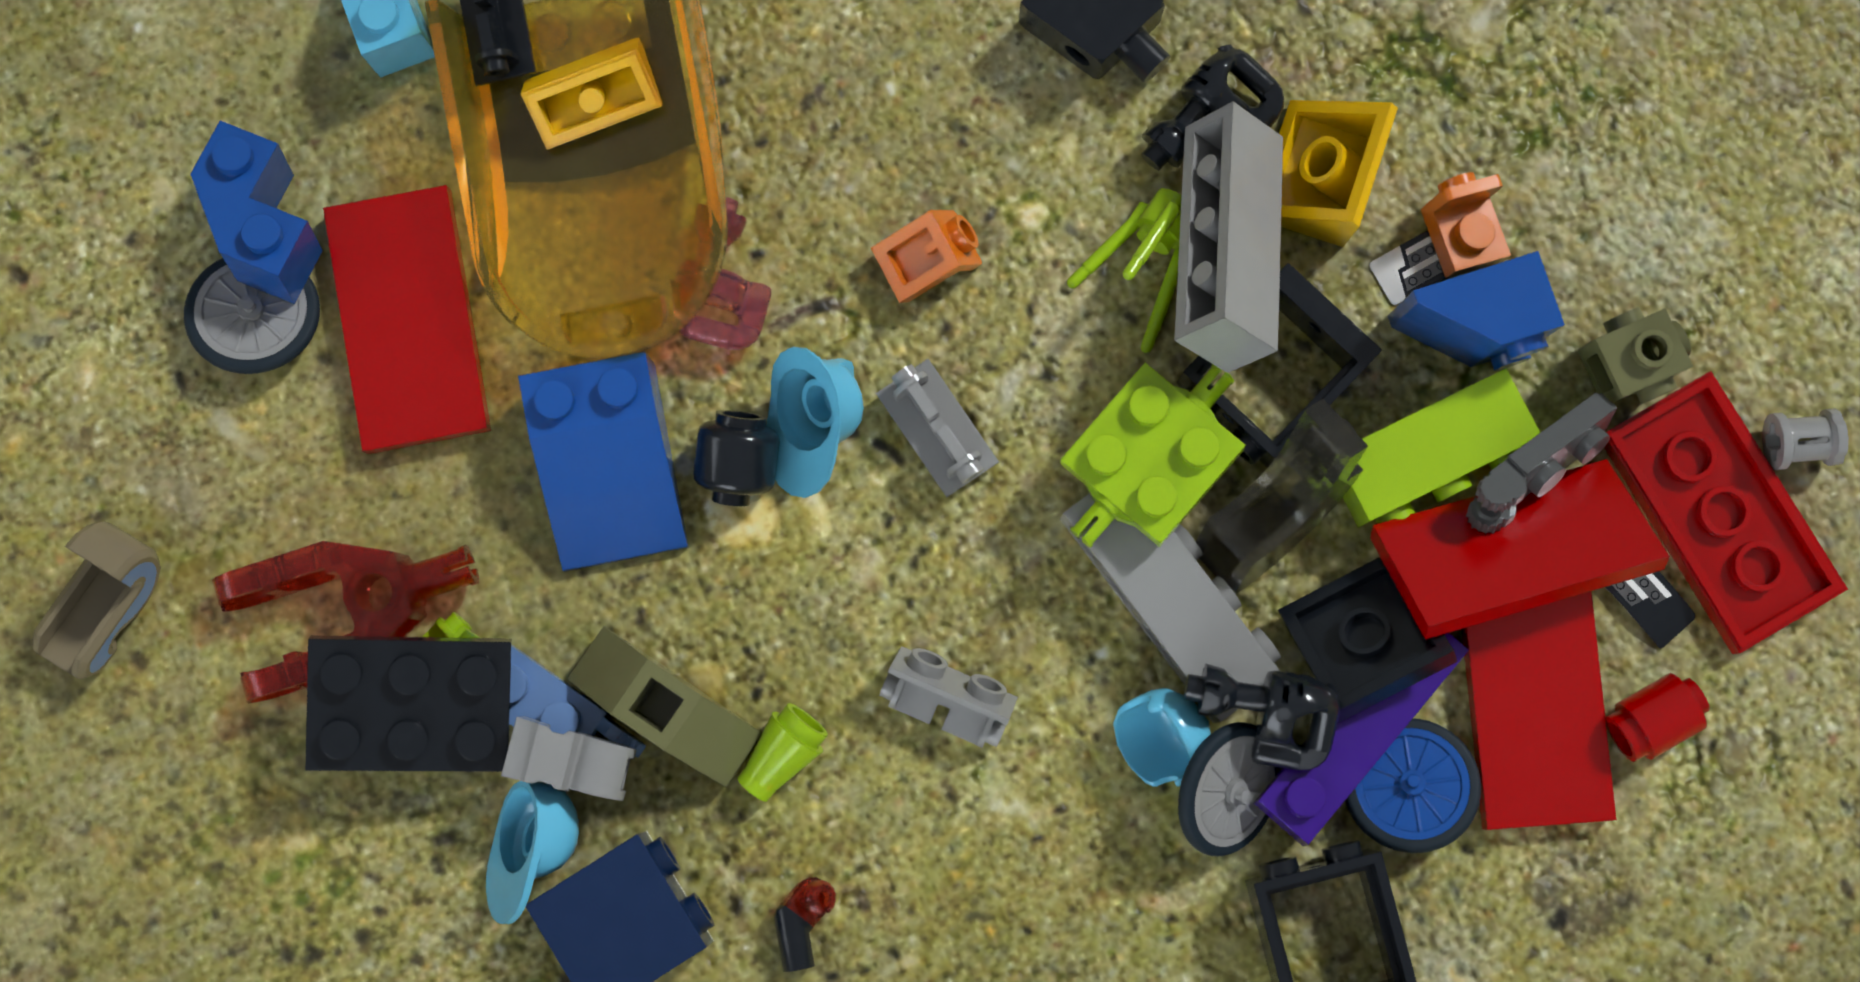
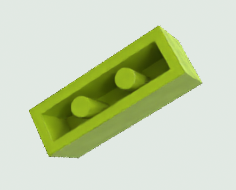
[1323,368,1540,528]

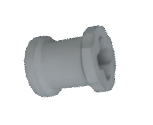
[1762,408,1849,470]

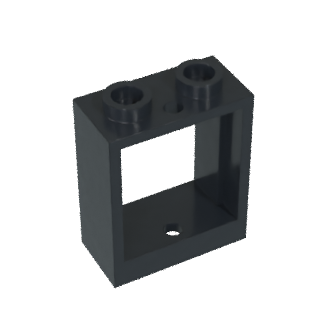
[1176,263,1382,468]
[1245,840,1417,982]

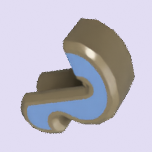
[32,521,161,679]

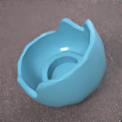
[1113,688,1211,787]

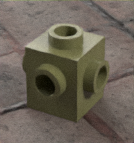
[1577,307,1694,404]

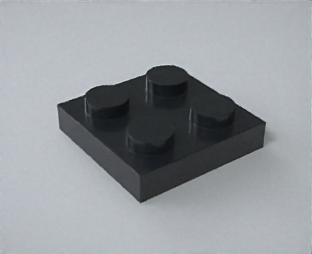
[1278,557,1458,722]

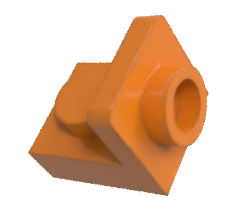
[1420,172,1511,279]
[871,210,982,303]

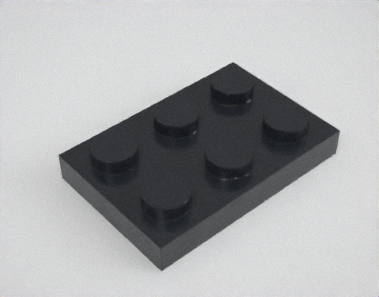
[305,635,512,772]

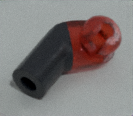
[774,877,836,972]

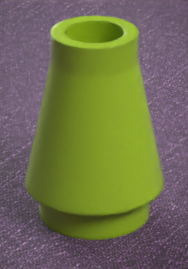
[737,703,828,802]

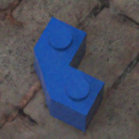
[191,120,323,304]

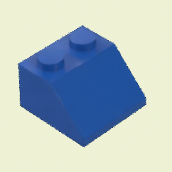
[1388,251,1565,371]

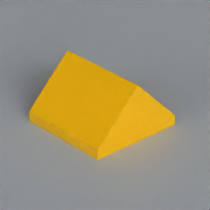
[1279,100,1398,247]

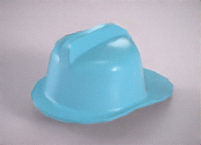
[766,347,864,498]

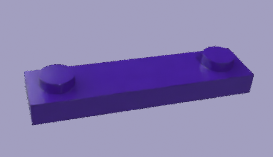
[1253,633,1469,846]

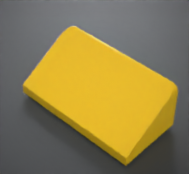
[520,37,663,150]

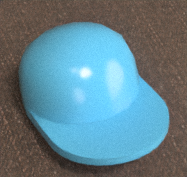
[486,781,579,924]

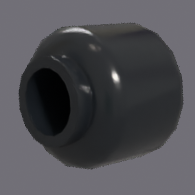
[693,410,780,506]

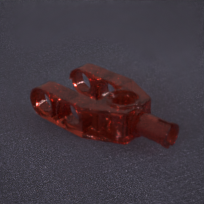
[212,541,479,704]

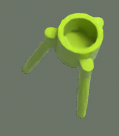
[1067,188,1182,353]

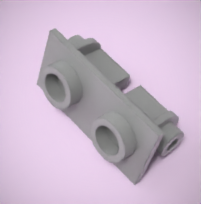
[876,359,999,498]
[879,646,1018,748]

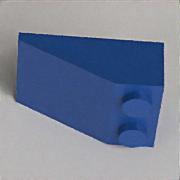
[518,351,689,572]

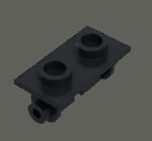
[460,0,537,86]

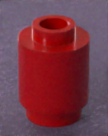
[1605,673,1710,762]

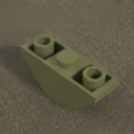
[568,626,762,787]

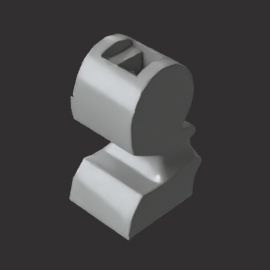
[501,716,637,801]

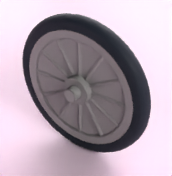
[184,258,320,374]
[1178,722,1280,857]

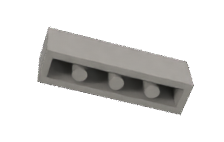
[1174,101,1283,373]
[1060,493,1281,723]

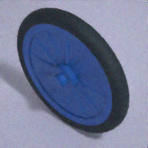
[1345,718,1481,853]

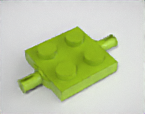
[1060,362,1246,548]

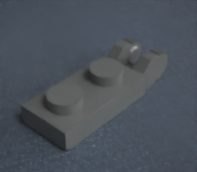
[1466,392,1617,534]

